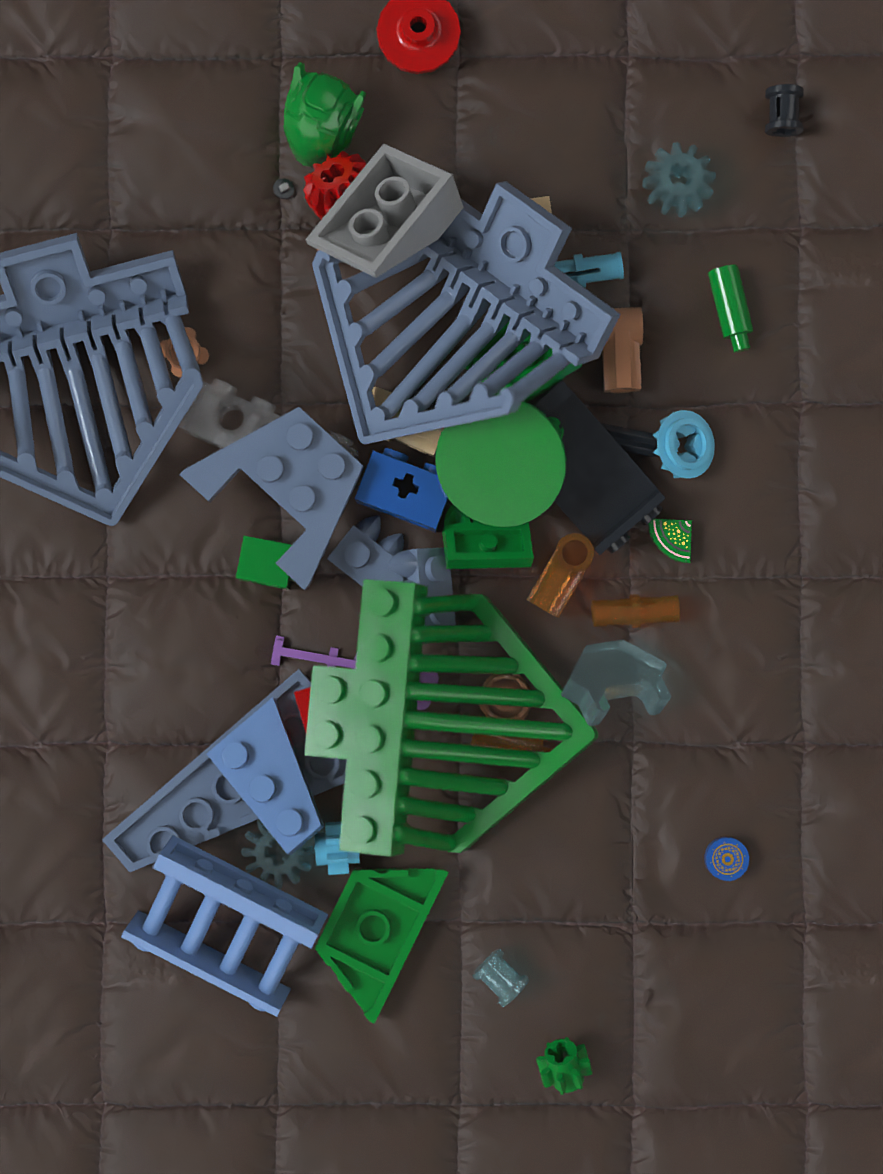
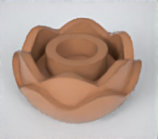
[479,674,531,720]

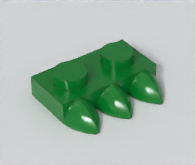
[442,505,534,569]

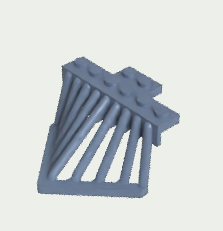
[312,182,621,444]
[0,233,203,526]

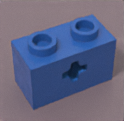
[355,448,449,533]

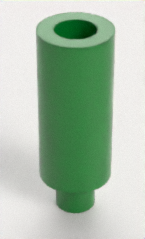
[708,264,754,353]

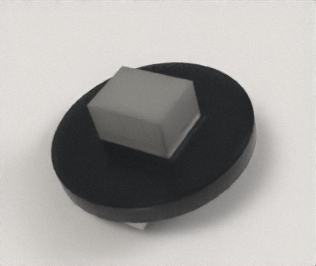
[273,178,294,199]

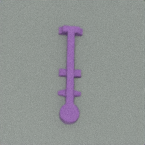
[271,635,357,669]

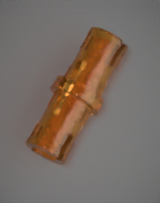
[591,594,680,628]

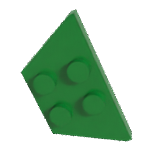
[314,868,449,1024]

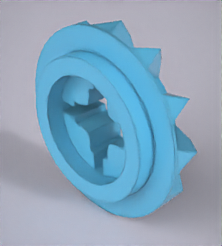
[653,410,715,479]

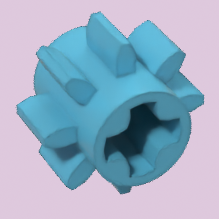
[315,822,360,875]

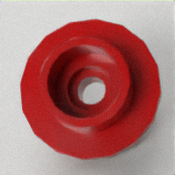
[376,0,461,74]

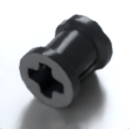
[765,84,804,137]

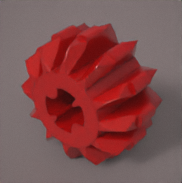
[303,151,367,220]

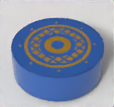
[704,836,749,881]

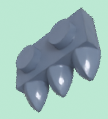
[327,515,408,587]
[388,548,456,625]

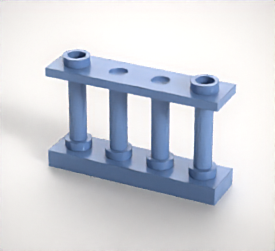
[121,835,329,1017]

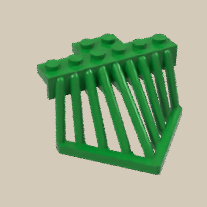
[305,579,598,856]

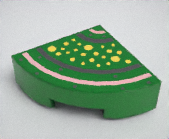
[648,519,692,564]

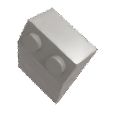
[306,144,464,278]

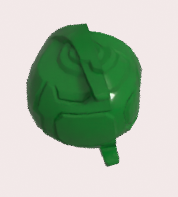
[283,62,367,167]

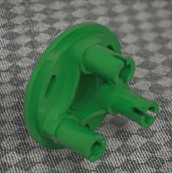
[436,401,566,527]

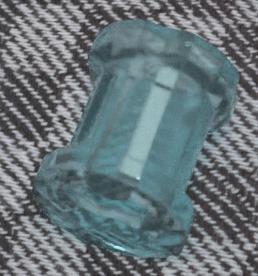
[472,948,530,1007]

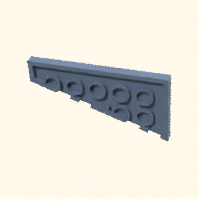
[102,669,347,872]

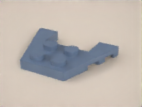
[179,407,364,591]

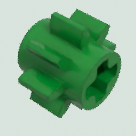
[536,1037,593,1095]

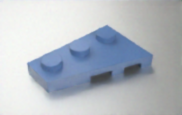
[206,697,324,855]

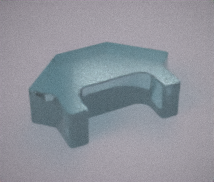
[561,640,671,726]

